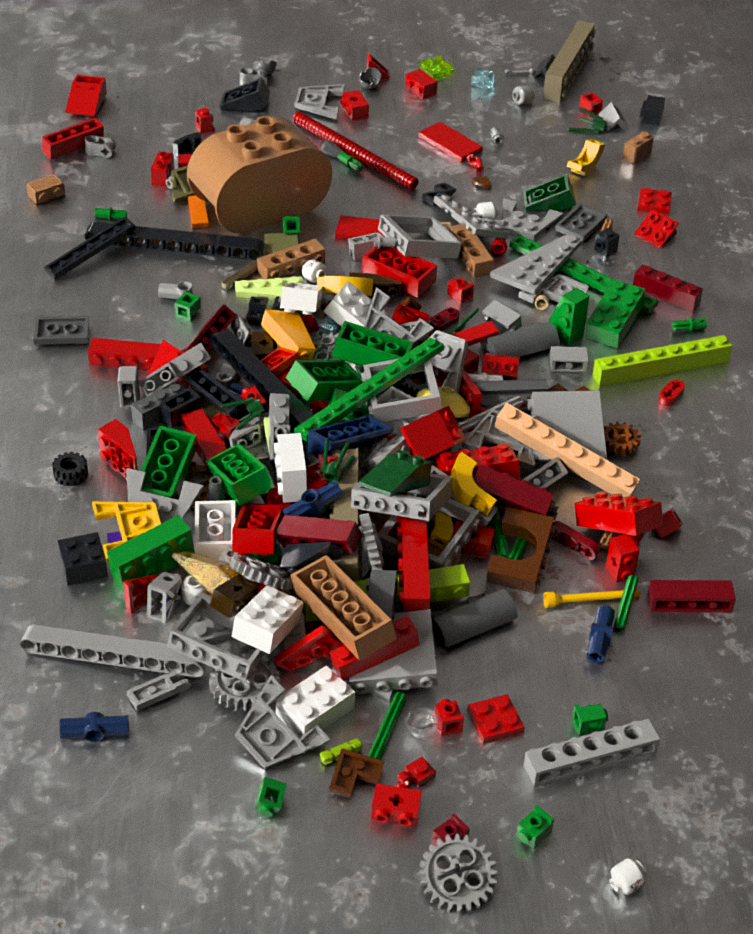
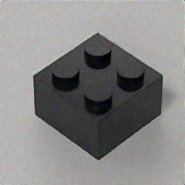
[58,532,108,586]

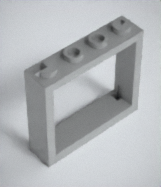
[378,214,462,259]
[361,359,442,422]
[351,474,453,521]
[377,492,481,569]
[166,592,266,682]

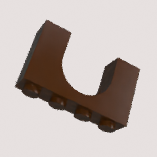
[487,507,556,593]

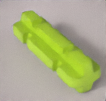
[320,738,363,765]

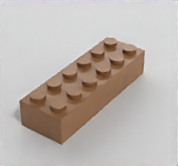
[290,555,397,661]

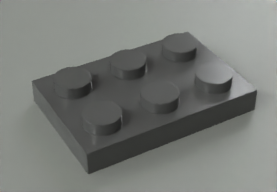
[555,203,608,242]
[33,316,90,345]

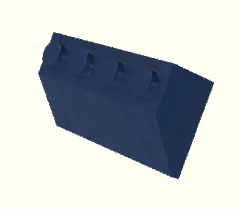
[307,415,394,459]

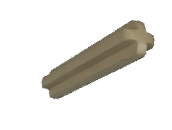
[221,260,257,290]

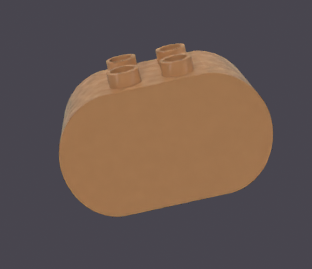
[187,116,332,234]

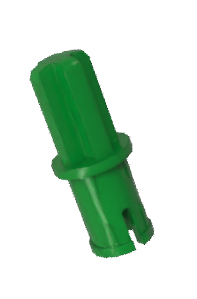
[338,152,364,172]
[94,207,128,221]
[672,318,707,332]

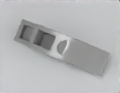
[138,342,211,396]
[268,393,290,461]
[229,411,269,450]

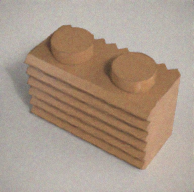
[622,131,654,163]
[26,174,65,205]

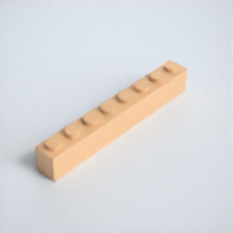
[495,402,640,497]

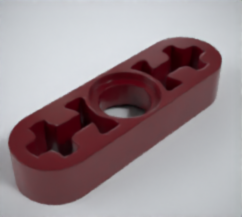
[551,521,601,560]

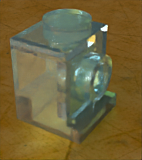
[471,68,495,90]
[319,315,341,336]

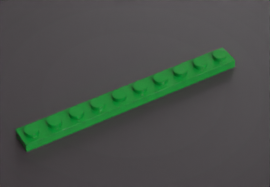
[509,234,658,314]
[294,338,444,442]

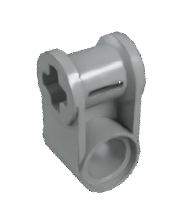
[239,68,267,85]
[85,135,116,158]
[216,363,242,390]

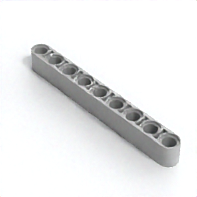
[20,625,207,677]

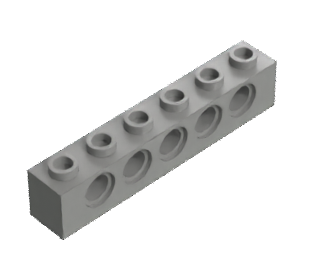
[524,719,660,786]

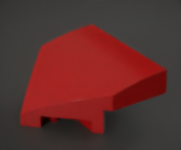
[306,454,339,490]

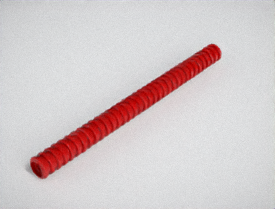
[293,111,419,191]

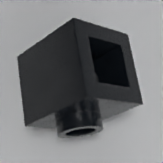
[594,228,620,257]

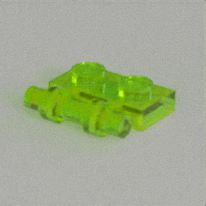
[418,55,454,79]

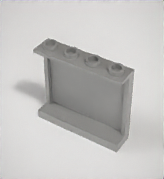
[528,390,607,468]
[349,609,438,694]

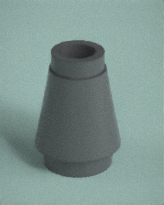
[321,140,344,158]
[207,476,226,501]

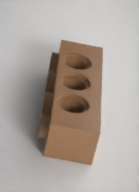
[450,224,494,277]
[257,239,325,279]

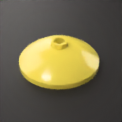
[416,386,470,418]

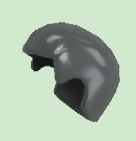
[253,60,277,76]
[358,67,382,90]

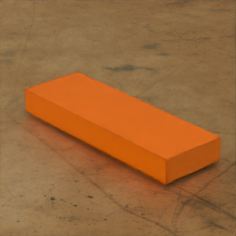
[188,196,209,229]

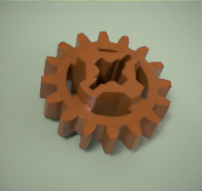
[604,421,641,455]

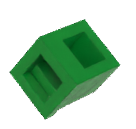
[282,215,300,233]
[175,292,201,321]
[572,704,608,736]
[254,777,287,817]
[516,805,554,849]

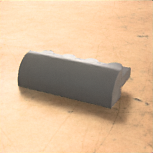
[480,322,560,357]
[473,379,549,413]
[431,589,518,648]

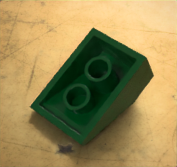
[523,173,576,211]
[359,450,432,497]

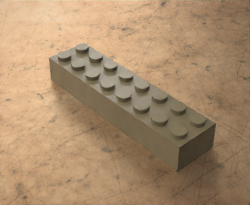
[543,20,596,103]
[330,448,363,581]

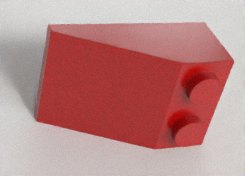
[400,406,466,460]

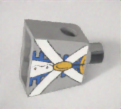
[147,572,184,623]

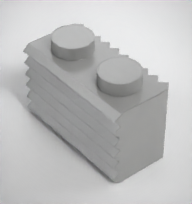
[549,346,588,373]
[117,366,140,409]

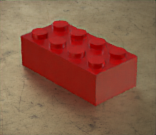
[362,247,437,298]
[434,444,520,480]
[574,492,663,536]
[232,503,283,556]

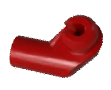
[467,154,484,173]

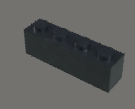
[185,366,249,420]

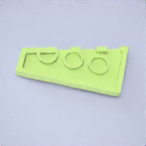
[235,276,303,300]

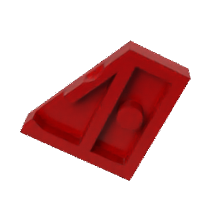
[123,574,159,614]

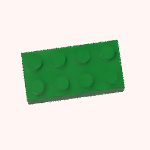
[585,279,646,349]
[332,321,414,366]
[286,360,363,402]
[141,425,197,499]
[205,444,274,505]
[107,515,195,593]

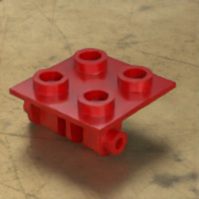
[634,210,679,247]

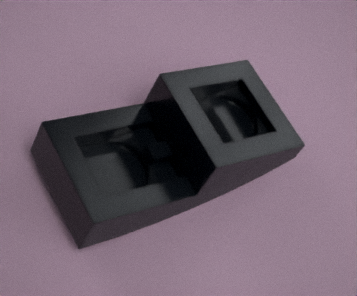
[173,132,202,158]
[422,182,456,206]
[246,296,269,324]

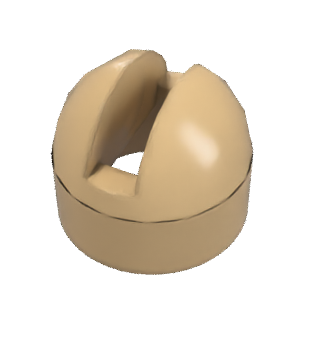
[535,295,549,310]

